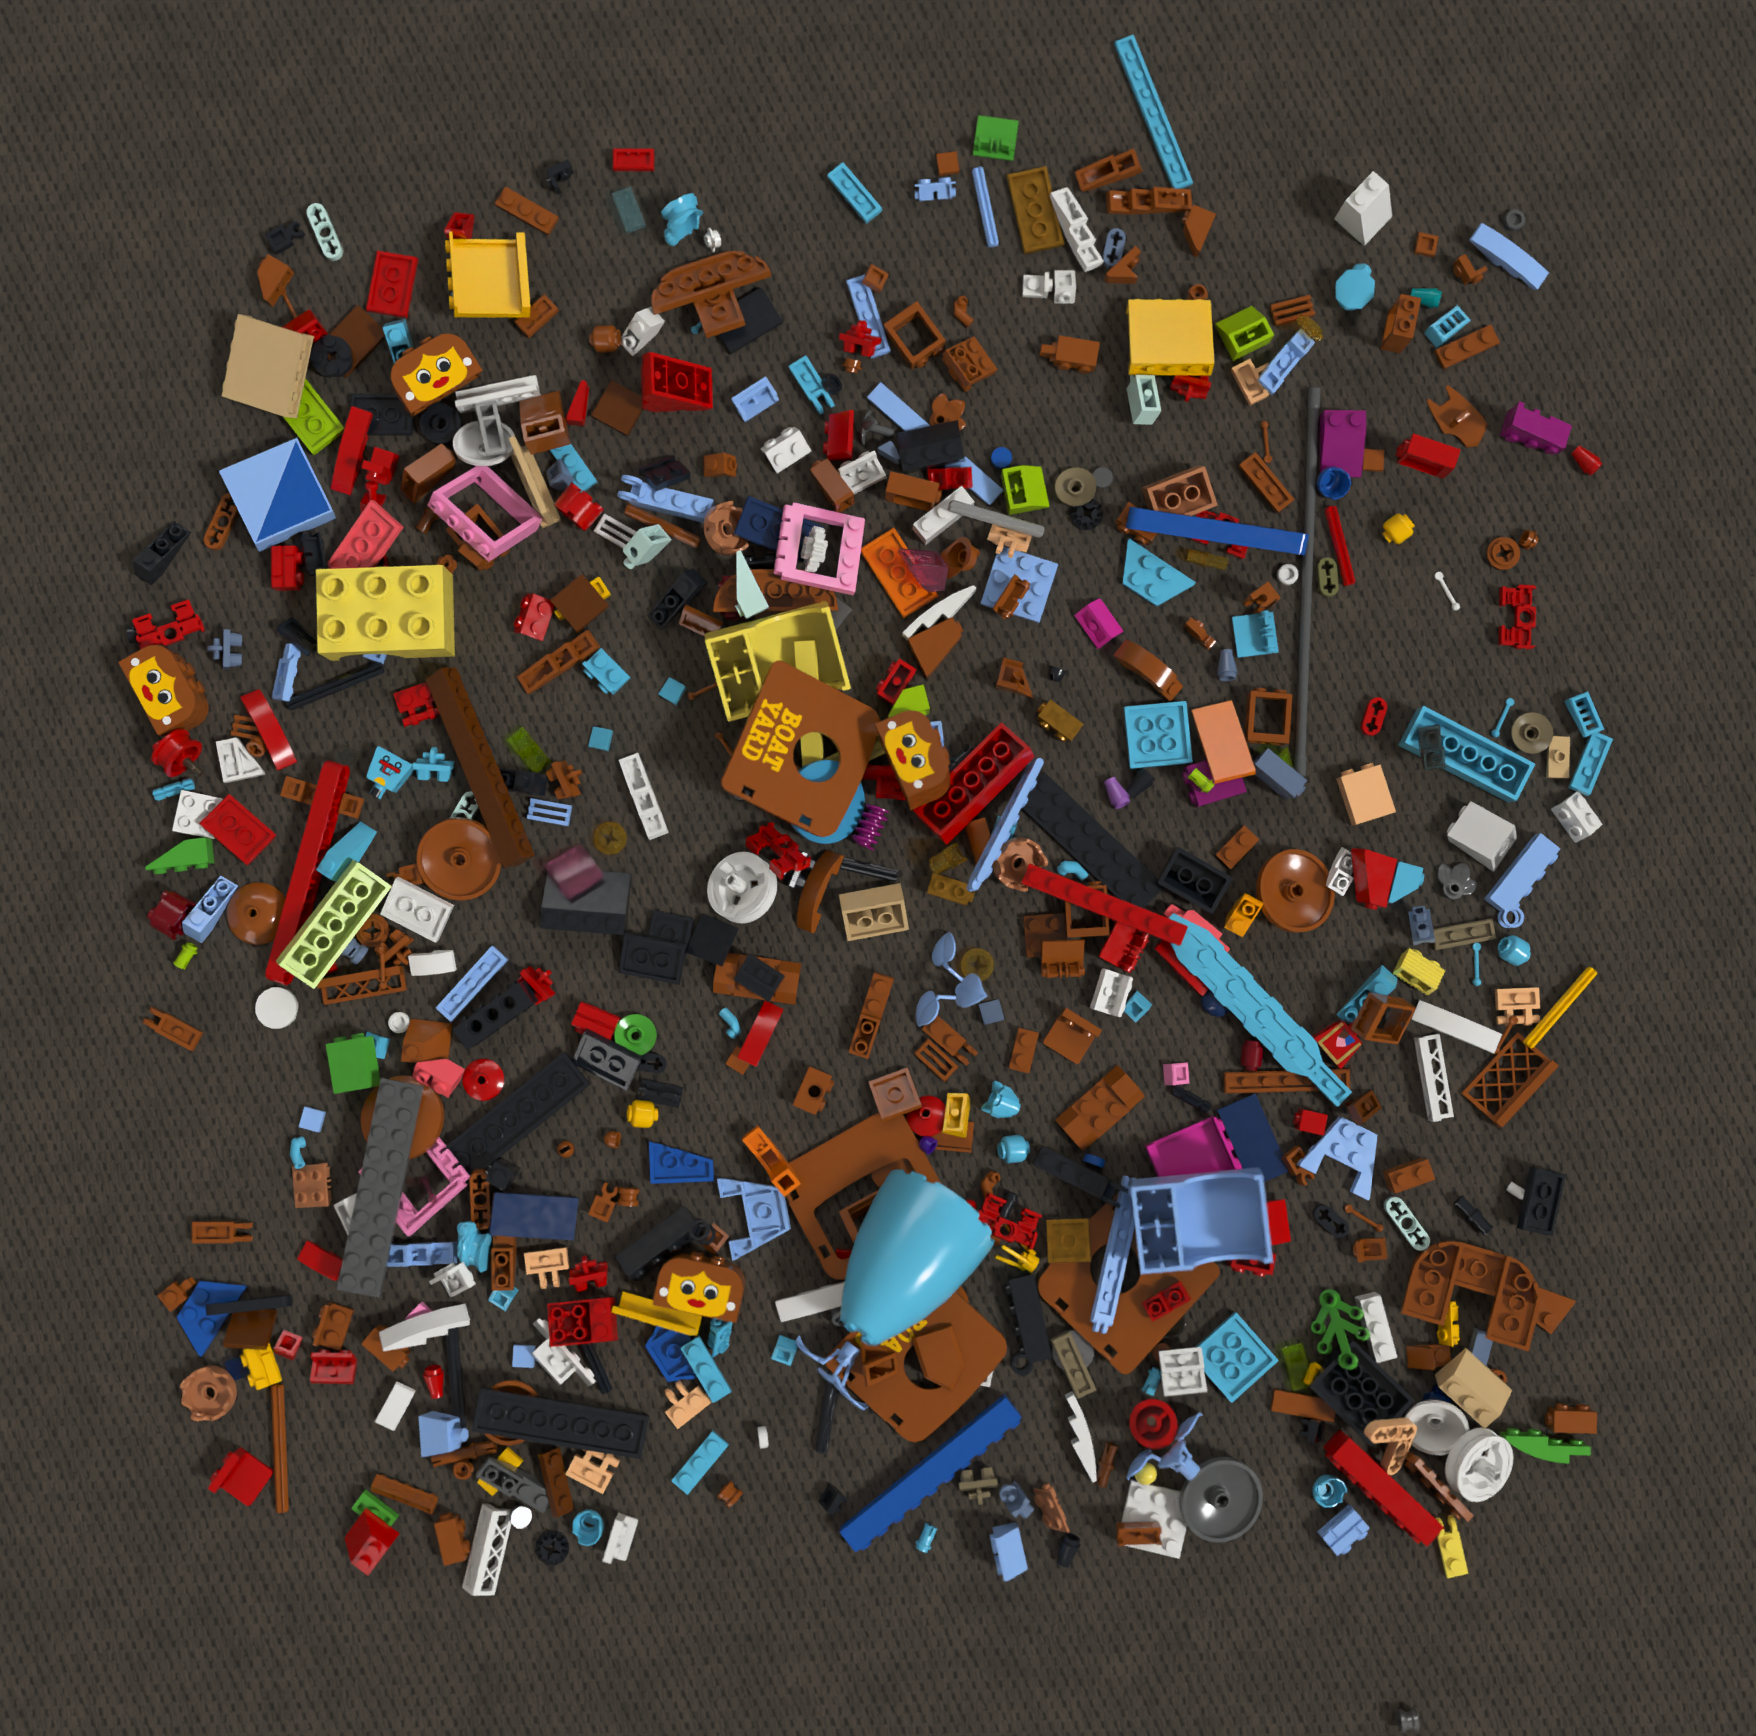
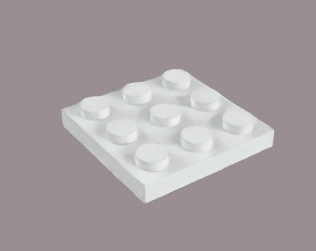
[1121,1479,1187,1559]

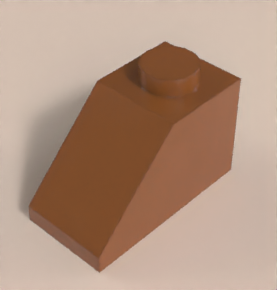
[1182,204,1216,257]
[257,254,294,307]

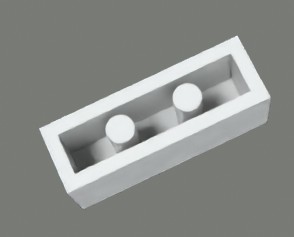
[913,486,975,545]
[1355,1292,1397,1363]

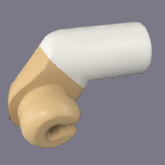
[1506,1182,1525,1200]

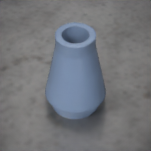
[1217,649,1238,681]

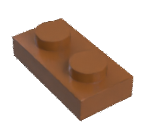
[1215,825,1259,870]
[1009,1028,1039,1073]

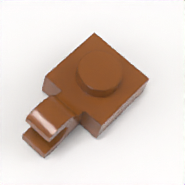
[158,1277,197,1312]

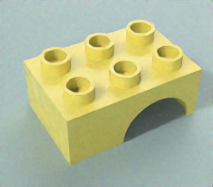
[316,565,455,661]
[705,601,851,722]

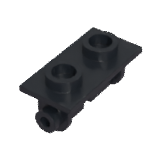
[301,532,328,576]
[744,553,778,570]
[638,1079,683,1108]

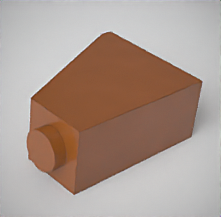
[400,443,456,504]
[810,459,854,513]
[908,617,963,678]

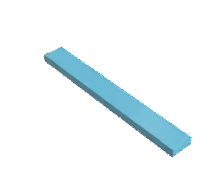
[1114,35,1193,189]

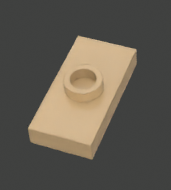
[1546,736,1570,779]

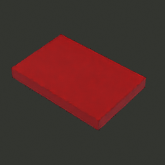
[366,251,418,318]
[199,794,277,866]

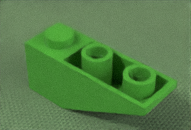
[145,838,214,874]

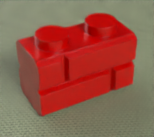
[271,545,304,591]
[571,1001,621,1041]

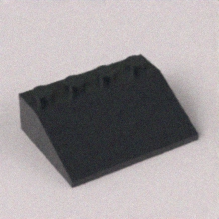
[540,867,632,935]
[1309,1336,1415,1447]

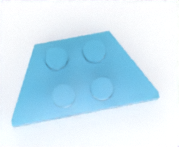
[1122,539,1196,607]

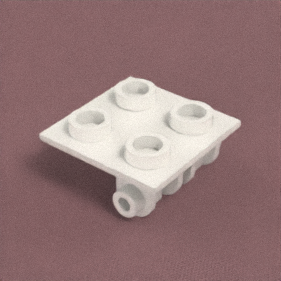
[172,790,223,839]

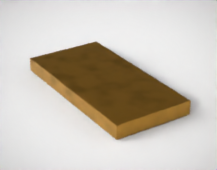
[1006,166,1064,255]

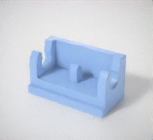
[731,376,779,422]

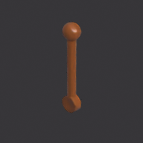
[280,288,298,319]
[1260,421,1272,463]
[687,682,718,700]
[715,732,733,756]
[379,946,387,990]
[1494,1015,1518,1054]
[1344,1204,1383,1232]

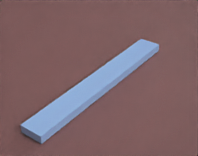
[867,382,1003,507]

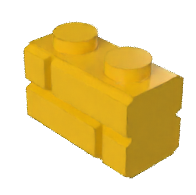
[240,1342,282,1390]

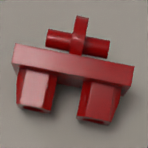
[839,320,882,357]
[1170,375,1211,403]
[518,966,556,1005]
[568,1255,608,1292]

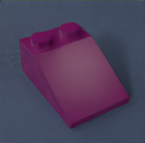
[1319,410,1366,478]

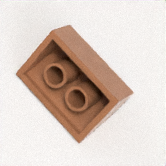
[1141,465,1217,516]

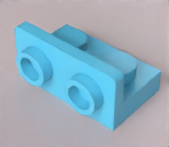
[582,648,630,695]

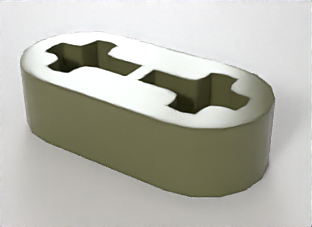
[1316,557,1339,598]

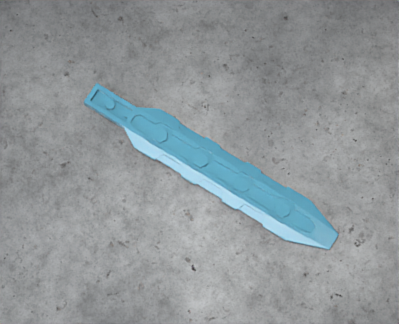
[1169,913,1352,1107]

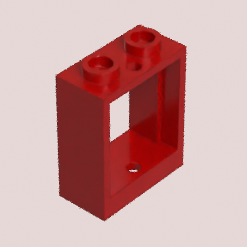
[1395,433,1461,479]

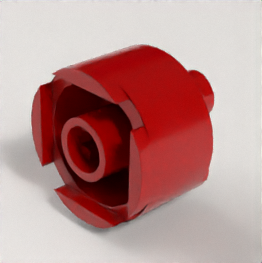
[554,483,604,532]

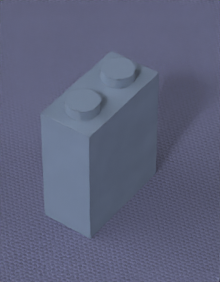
[1253,748,1307,800]

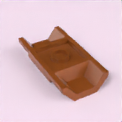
[713,953,802,1005]
[1055,1065,1145,1152]

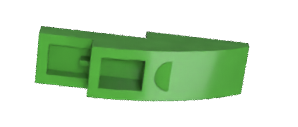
[1500,1428,1591,1463]

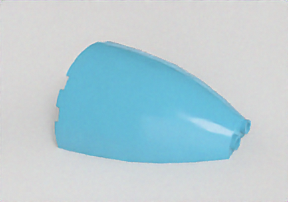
[840,1169,994,1346]

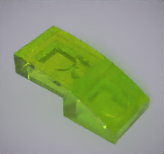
[507,727,551,773]
[1281,1343,1309,1391]

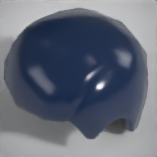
[1201,989,1230,1017]

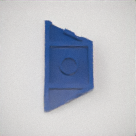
[177,1280,248,1357]
[645,1326,697,1382]

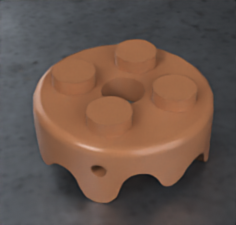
[704,501,749,556]
[993,837,1048,892]
[180,1365,237,1421]

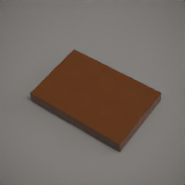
[328,305,386,378]

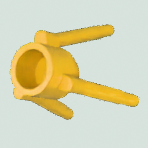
[995,1224,1040,1273]

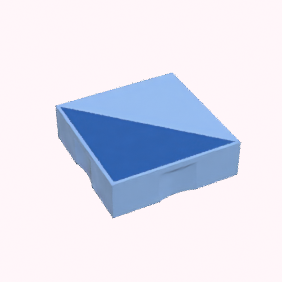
[219,438,336,552]

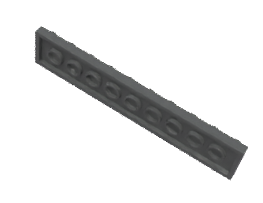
[337,1078,424,1298]

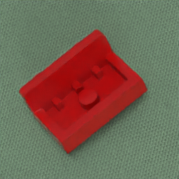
[514,593,554,641]
[310,1350,357,1384]

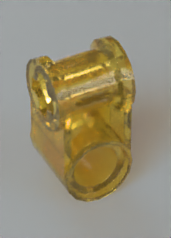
[929,842,968,874]

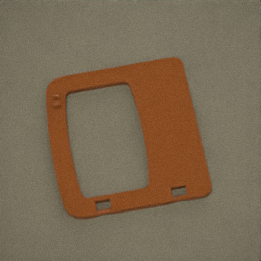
[785,1112,941,1280]

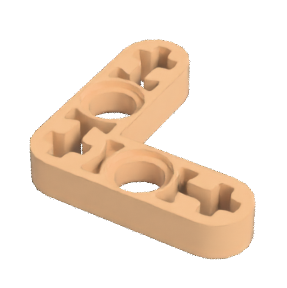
[1364,1418,1417,1475]

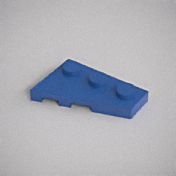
[649,1141,714,1184]

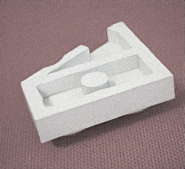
[216,738,265,783]

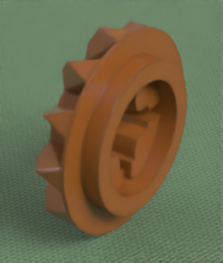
[1486,537,1520,570]
[356,914,390,947]

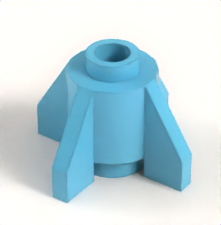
[981,1081,1020,1118]

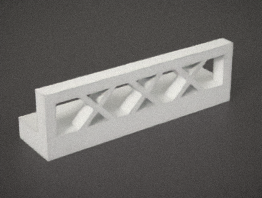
[455,375,540,413]
[1414,1034,1454,1122]
[462,1504,512,1596]

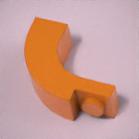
[742,1125,801,1197]

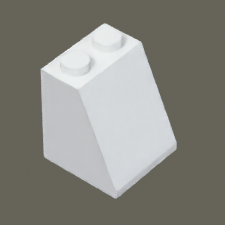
[1335,171,1392,246]
[1447,801,1517,872]

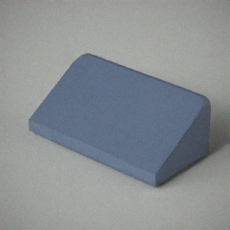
[1468,1328,1493,1366]

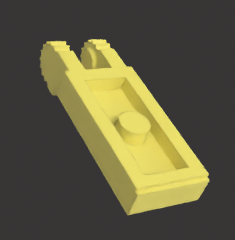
[1435,1514,1468,1578]

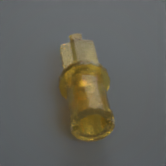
[1186,548,1228,570]

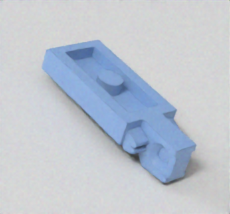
[272,644,301,701]

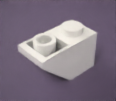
[621,307,665,356]

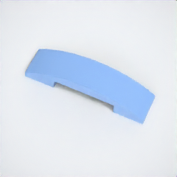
[1257,328,1315,395]

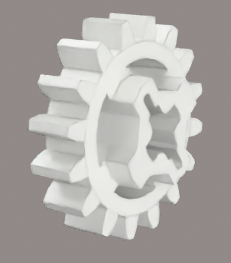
[801,526,828,573]

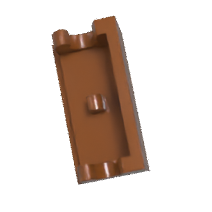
[1243,581,1281,614]
[1116,1521,1162,1547]

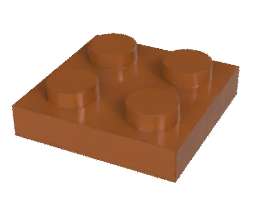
[868,1067,922,1121]

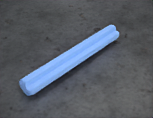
[972,167,999,247]

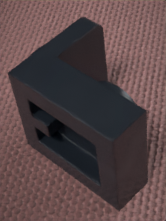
[545,159,574,195]

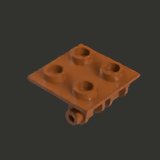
[1041,940,1085,979]

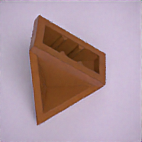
[861,1335,899,1386]

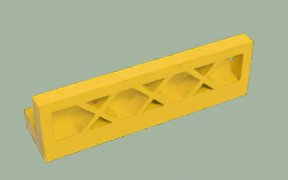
[612,1292,702,1335]

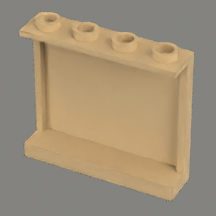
[222,314,314,418]

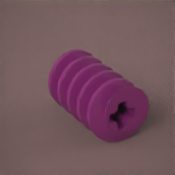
[852,804,891,851]

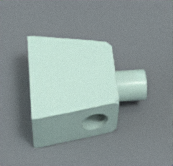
[623,524,672,569]

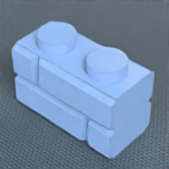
[1317,1504,1370,1556]

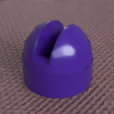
[919,1136,937,1155]

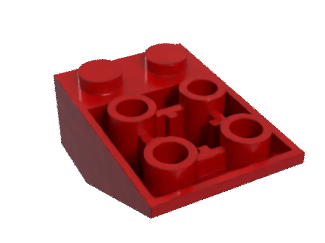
[547,1297,618,1347]

